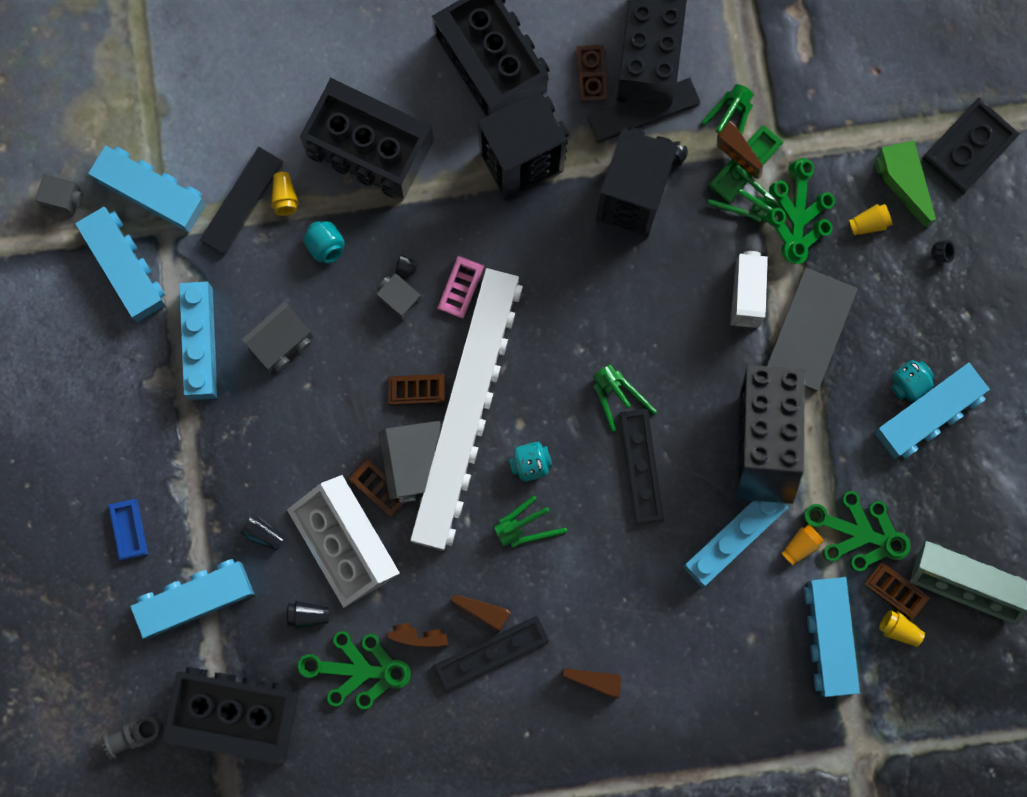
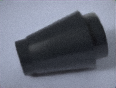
[241,514,285,551]
[287,600,329,629]

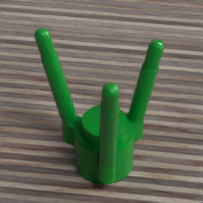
[701,84,754,134]
[707,165,780,223]
[593,365,657,432]
[494,496,568,548]

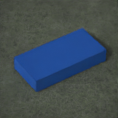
[108,499,149,561]

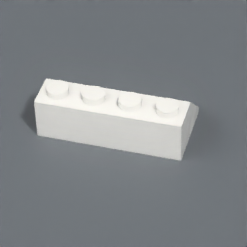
[287,475,400,608]

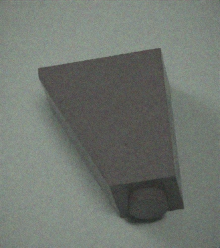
[378,421,441,503]

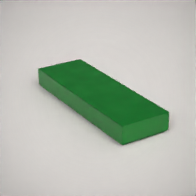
[708,125,784,205]

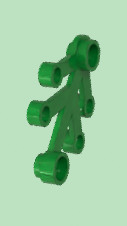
[766,158,835,265]
[803,491,911,572]
[298,631,411,709]

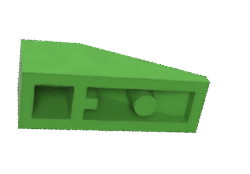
[875,140,936,227]

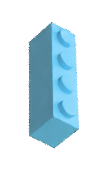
[88,145,206,233]
[75,206,166,323]
[179,281,217,400]
[874,363,990,459]
[683,501,789,588]
[131,559,255,639]
[804,577,860,697]

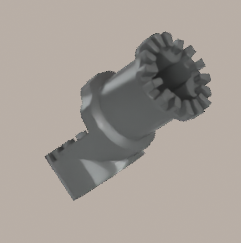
[100,716,162,760]

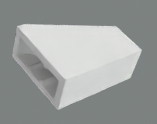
[730,251,768,328]

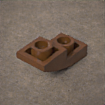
[576,45,608,101]
[387,623,449,647]

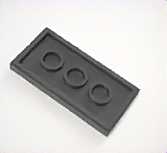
[767,268,858,392]

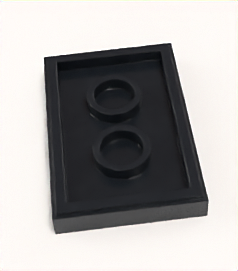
[922,97,1020,195]

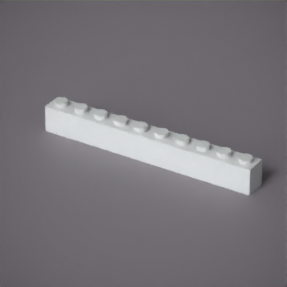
[411,268,523,551]

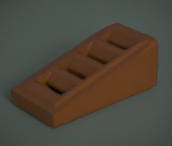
[717,121,763,180]
[388,374,445,405]
[347,458,403,517]
[864,562,930,620]
[451,595,512,632]
[562,668,621,699]

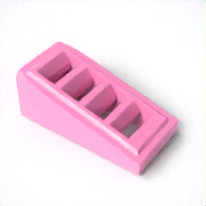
[437,256,485,319]

